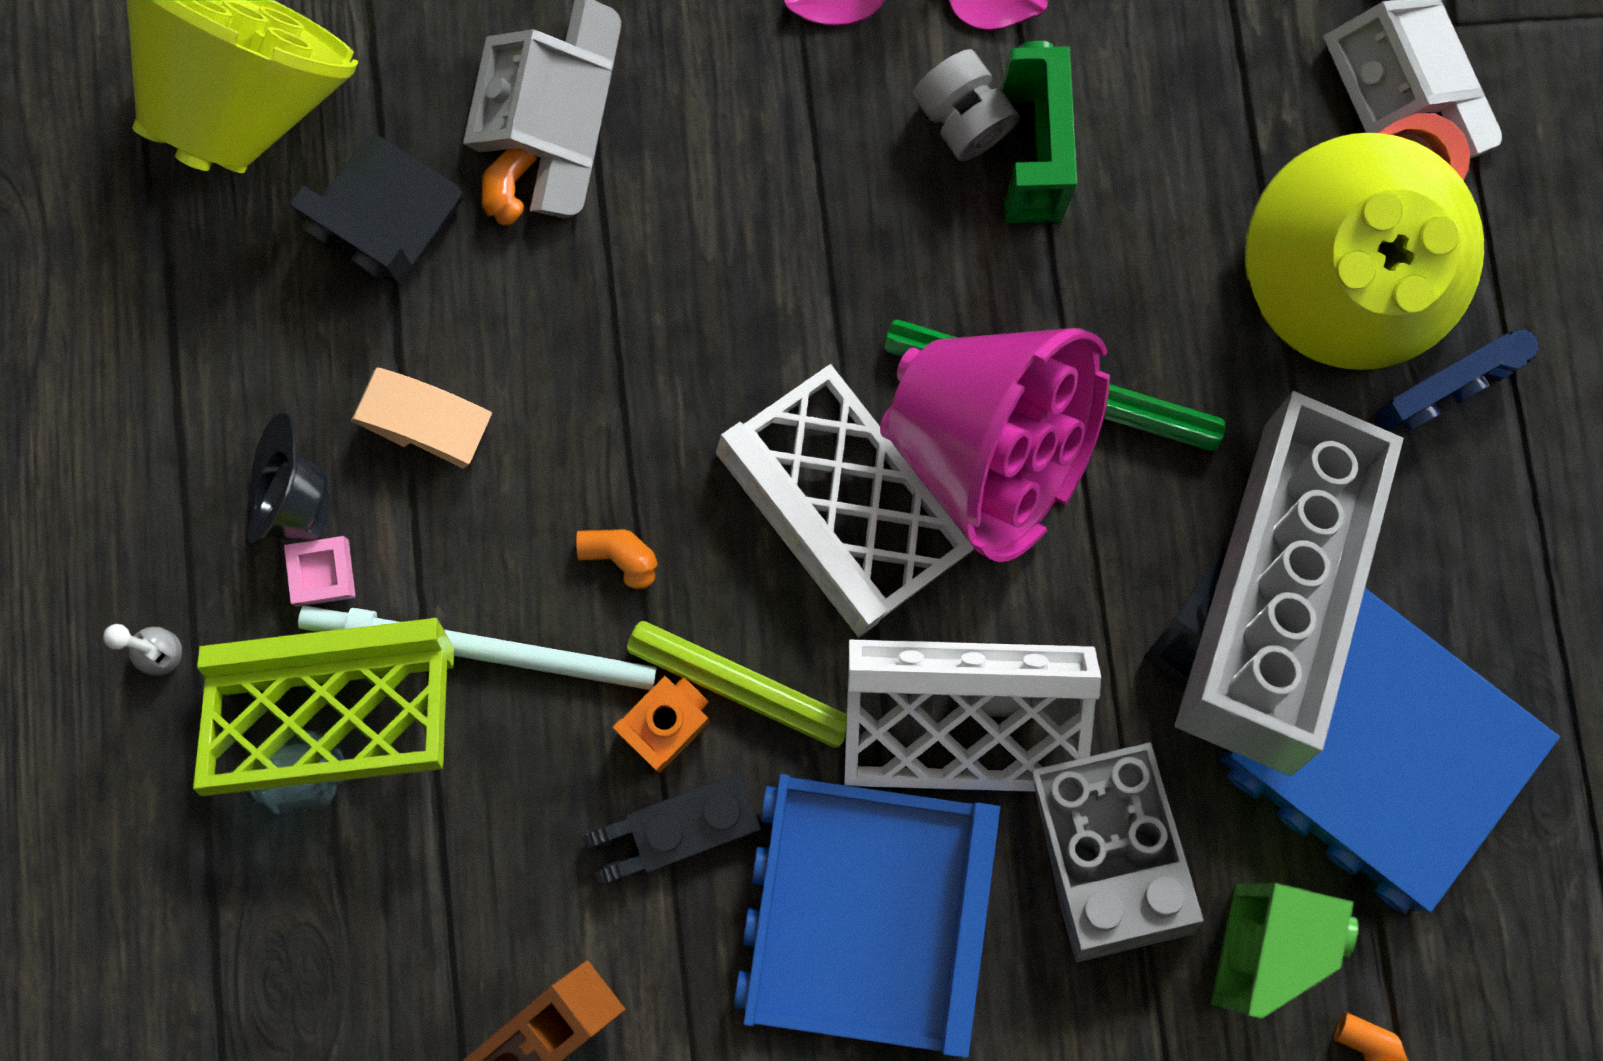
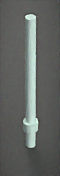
[298,605,657,690]

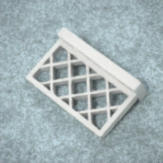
[715,364,974,638]
[844,640,1101,791]

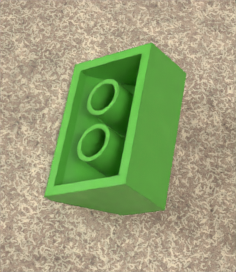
[1211,883,1358,1018]

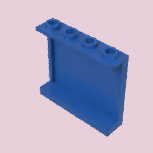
[1219,588,1560,914]
[734,774,1001,1058]

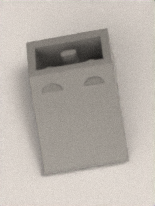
[1031,742,1204,962]

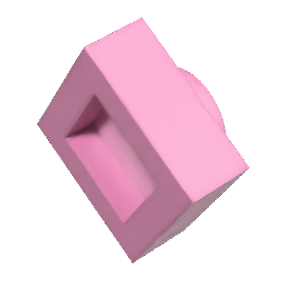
[284,536,356,607]

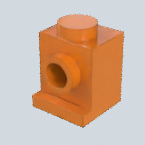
[613,676,710,773]

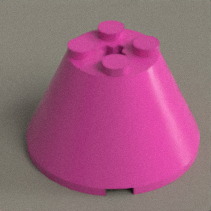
[880,328,1110,562]

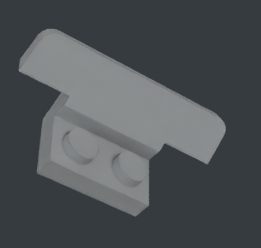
[463,0,621,218]
[1323,0,1502,159]

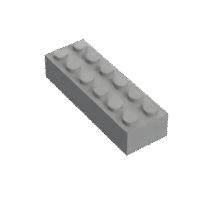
[1174,391,1404,776]

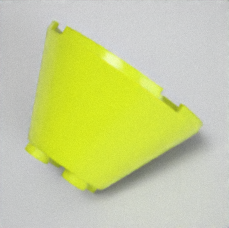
[126,0,358,173]
[1245,133,1484,370]

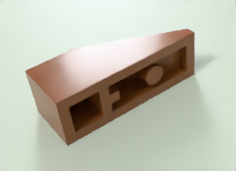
[463,960,625,1061]

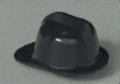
[247,413,329,544]

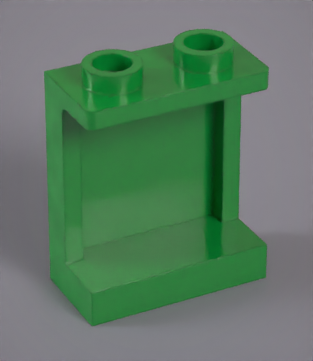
[1000,41,1077,224]

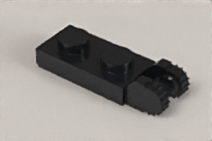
[582,772,761,886]

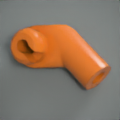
[576,529,658,589]

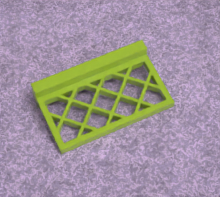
[193,618,454,796]

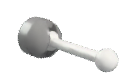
[103,624,182,676]

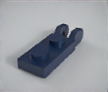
[1374,328,1540,432]

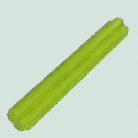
[627,621,847,748]

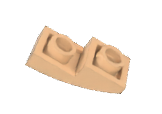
[351,367,492,469]

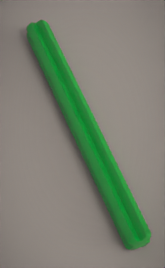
[885,319,1225,451]

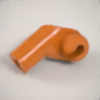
[482,148,537,225]
[1334,1012,1408,1061]

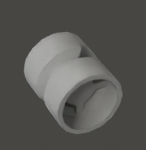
[913,49,1020,161]

